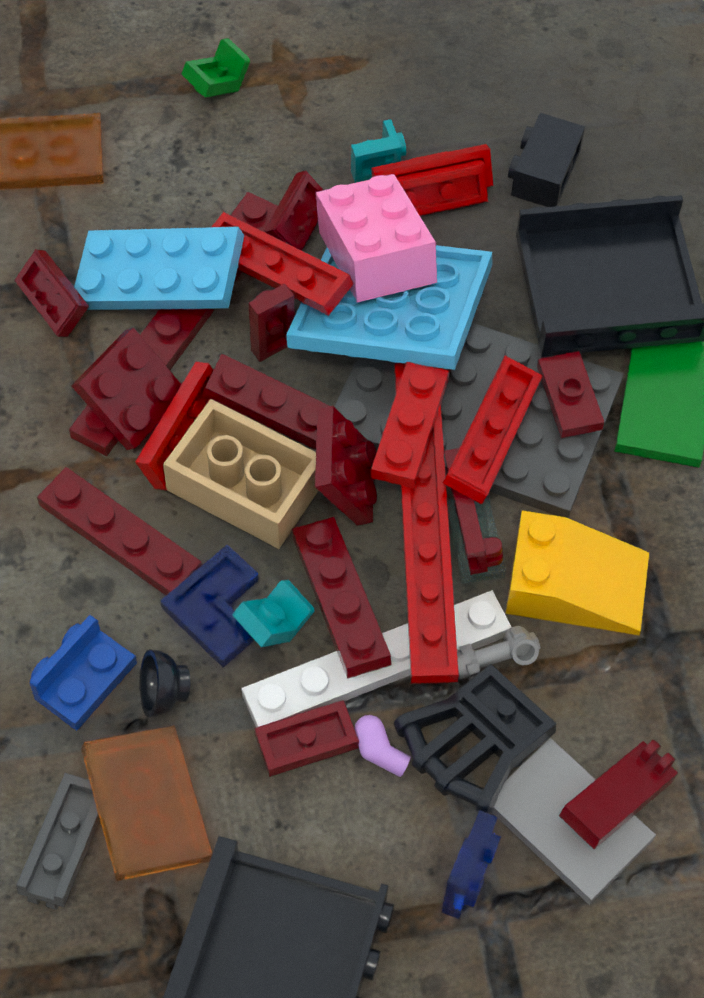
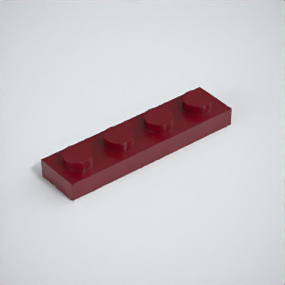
[37,467,202,601]
[292,517,392,679]

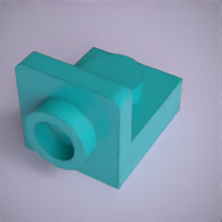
[351,119,407,183]
[232,580,314,647]

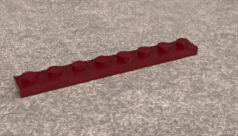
[69,192,278,456]

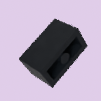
[508,113,585,207]

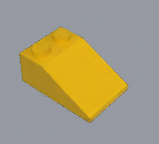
[505,511,649,635]

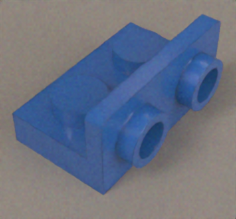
[29,615,137,731]

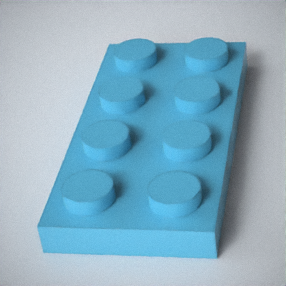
[74,227,244,310]

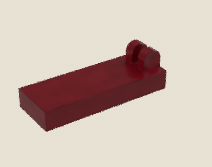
[444,448,504,575]
[559,740,678,849]

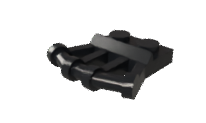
[394,664,556,816]

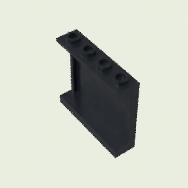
[516,195,704,357]
[163,836,394,998]

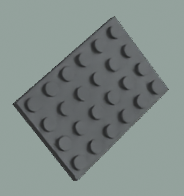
[334,323,624,518]

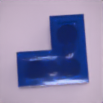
[160,544,258,668]
[441,810,501,919]

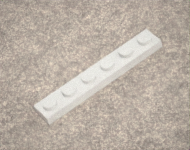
[241,590,512,727]

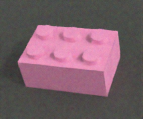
[316,174,437,303]

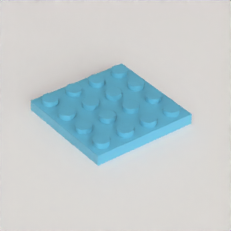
[286,245,492,370]

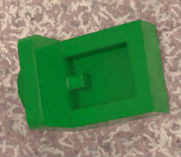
[181,38,250,98]

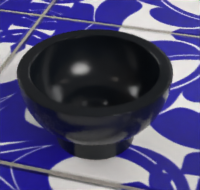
[139,649,190,717]

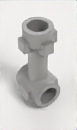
[457,626,541,680]

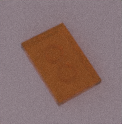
[0,113,104,190]
[81,726,212,881]

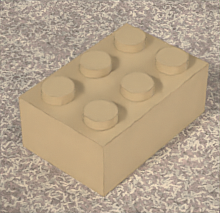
[163,399,318,549]

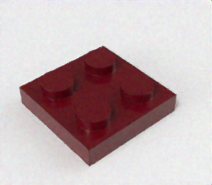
[71,327,182,450]
[315,406,377,526]

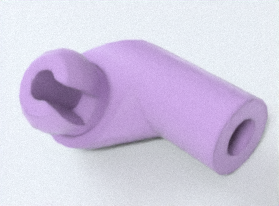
[354,715,411,777]

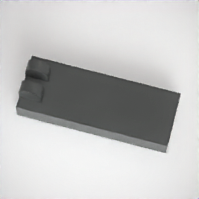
[16,773,111,910]

